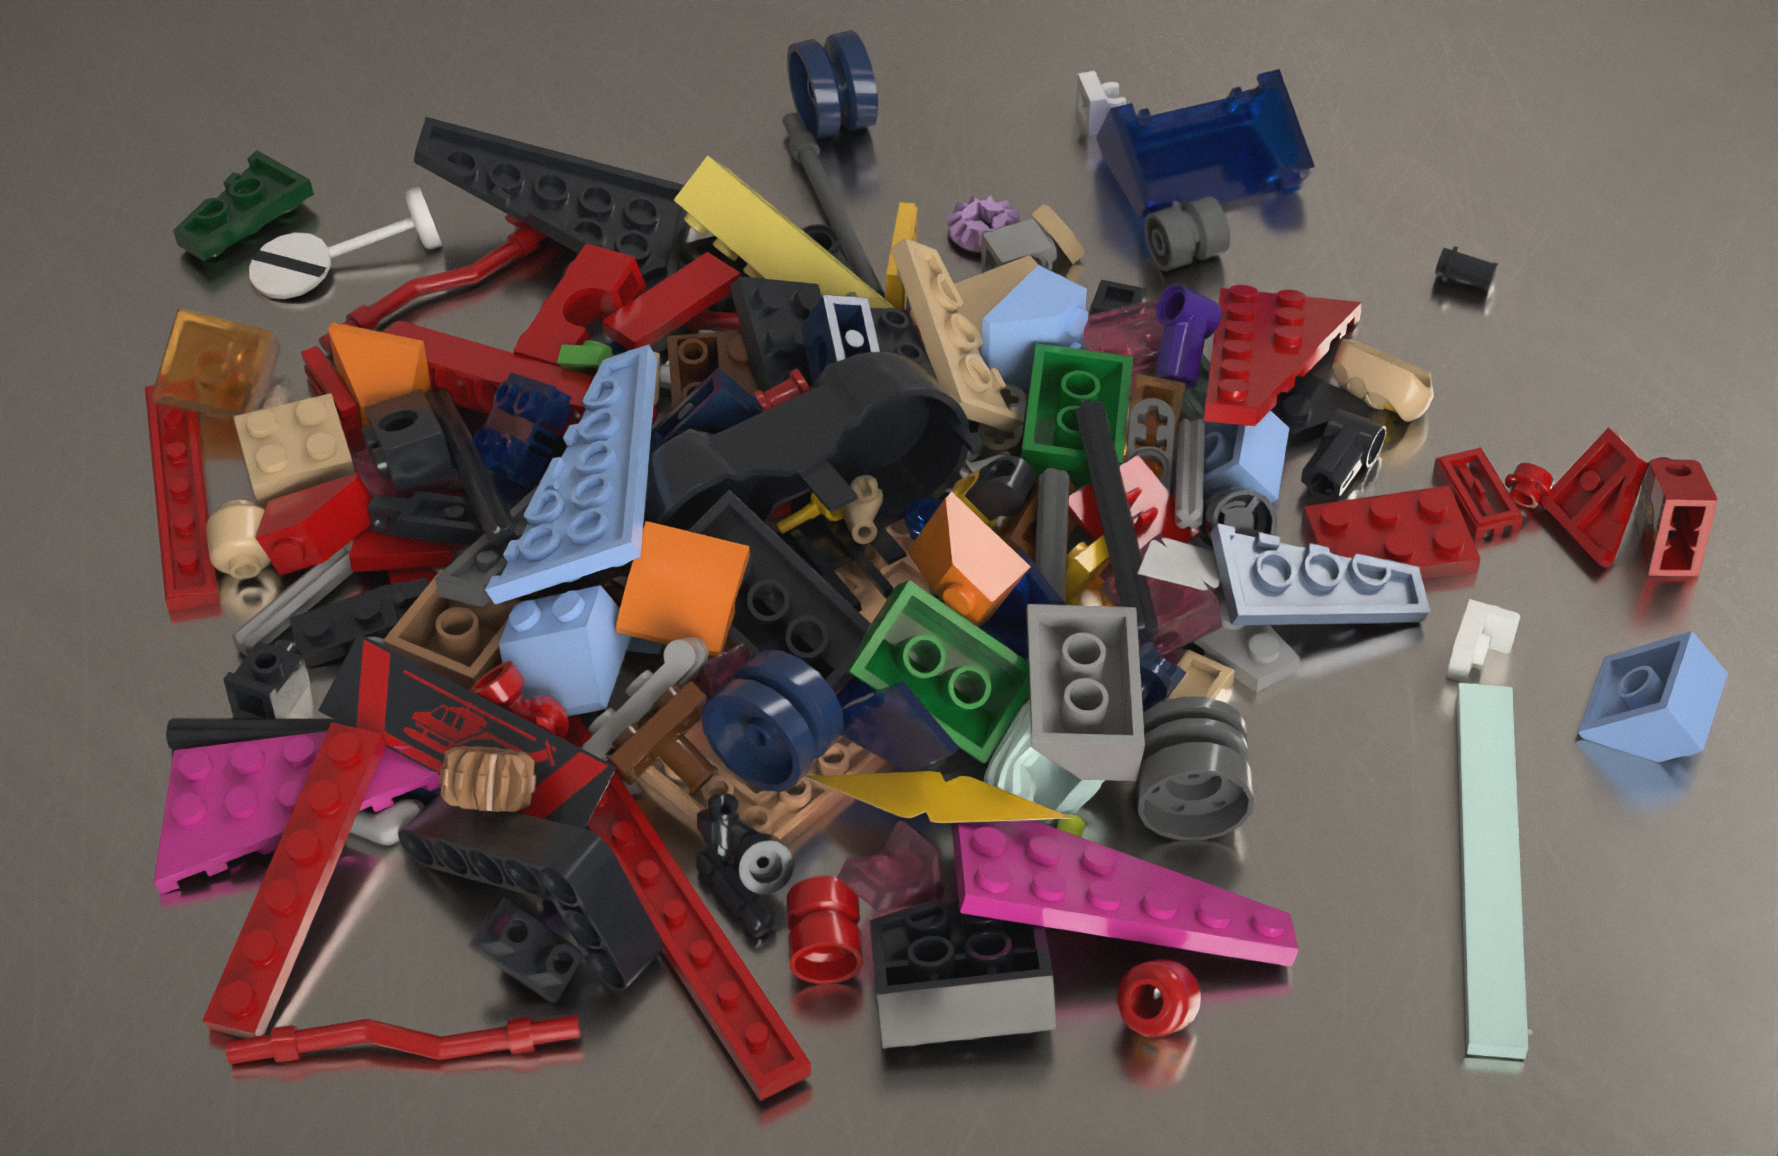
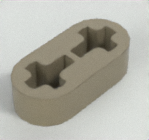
[978,384,1027,460]

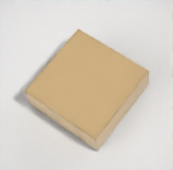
[1031,204,1085,264]

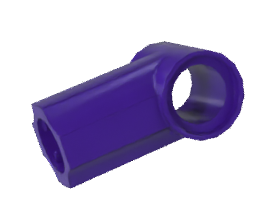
[1155,284,1221,389]

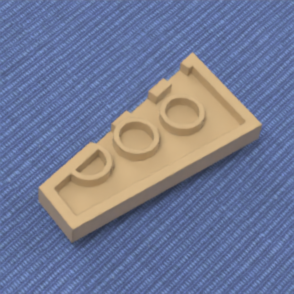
[891,238,1024,432]

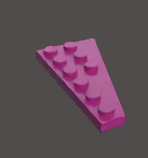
[951,820,1299,967]

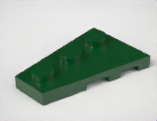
[173,150,314,261]

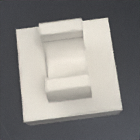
[1076,71,1126,136]

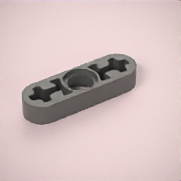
[1125,398,1175,493]

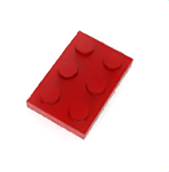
[1302,485,1481,580]

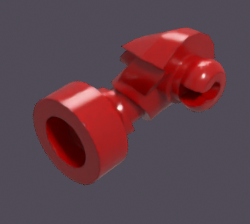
[469,661,569,739]

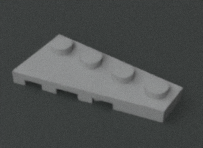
[1100,541,1300,693]

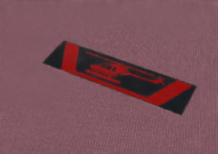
[318,634,617,829]

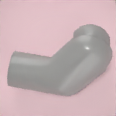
[350,798,425,846]

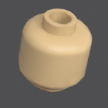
[205,500,271,579]

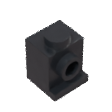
[223,640,310,718]

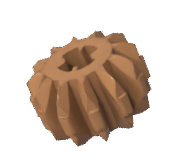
[439,746,536,812]

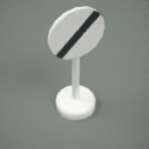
[249,185,443,299]

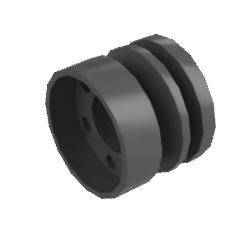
[1136,697,1254,840]

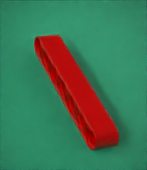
[382,321,657,437]

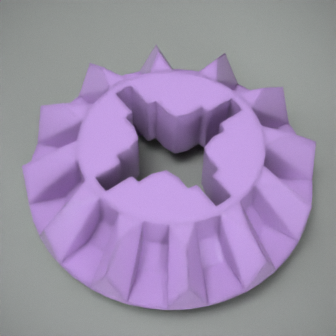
[948,195,1020,252]

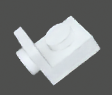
[1446,599,1520,683]

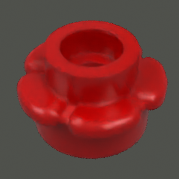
[1505,463,1554,508]

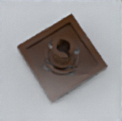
[609,681,718,794]

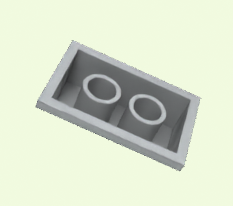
[1026,604,1145,781]

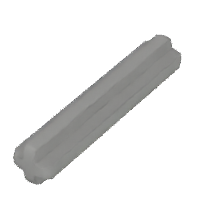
[1175,419,1205,529]
[232,548,353,656]

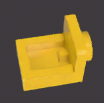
[1065,535,1119,607]

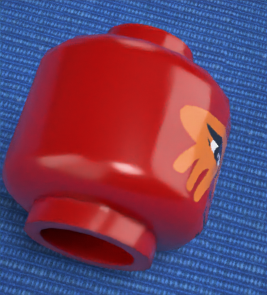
[1117,959,1201,1038]

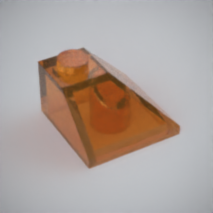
[151,308,281,422]

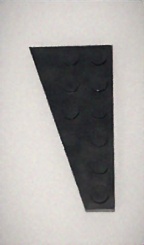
[414,117,688,277]

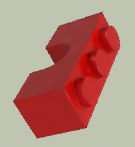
[513,244,647,367]

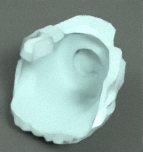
[984,699,1105,827]

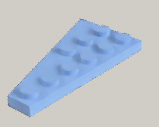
[485,344,657,604]

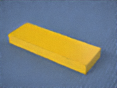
[886,202,918,310]

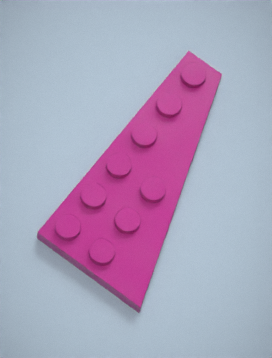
[153,731,441,895]

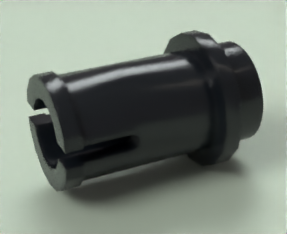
[1435,246,1499,293]

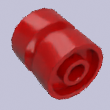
[786,876,863,984]

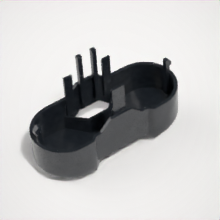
[643,352,983,612]

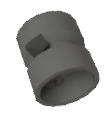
[1144,195,1230,271]

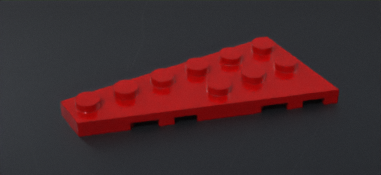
[1204,285,1362,426]

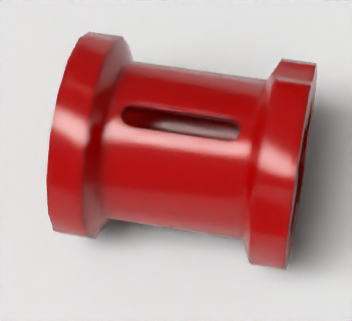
[753,368,810,412]

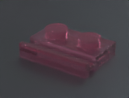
[1084,298,1164,372]

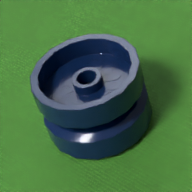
[787,30,878,140]
[701,650,844,792]

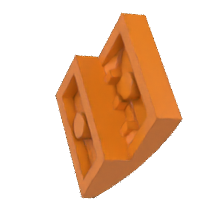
[616,521,750,658]

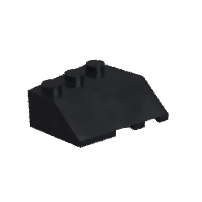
[869,900,1057,1048]

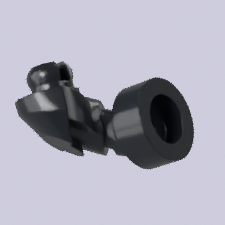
[697,794,794,894]

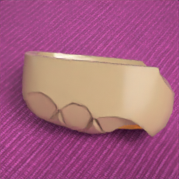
[1332,339,1434,422]

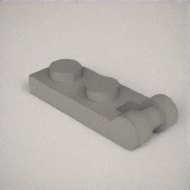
[581,637,709,761]

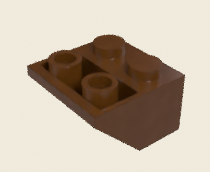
[667,331,757,434]

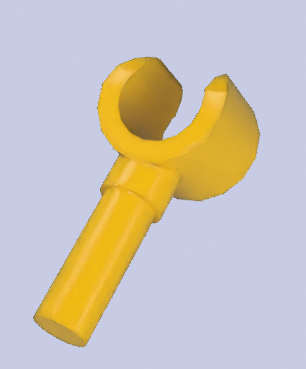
[776,492,844,534]

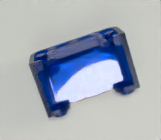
[1096,69,1315,222]

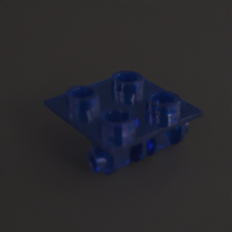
[473,372,572,489]

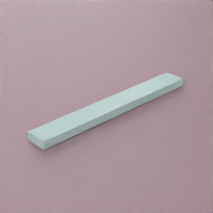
[1456,683,1528,1059]

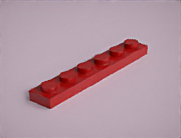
[202,722,387,1038]

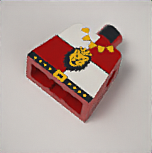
[1636,457,1718,577]

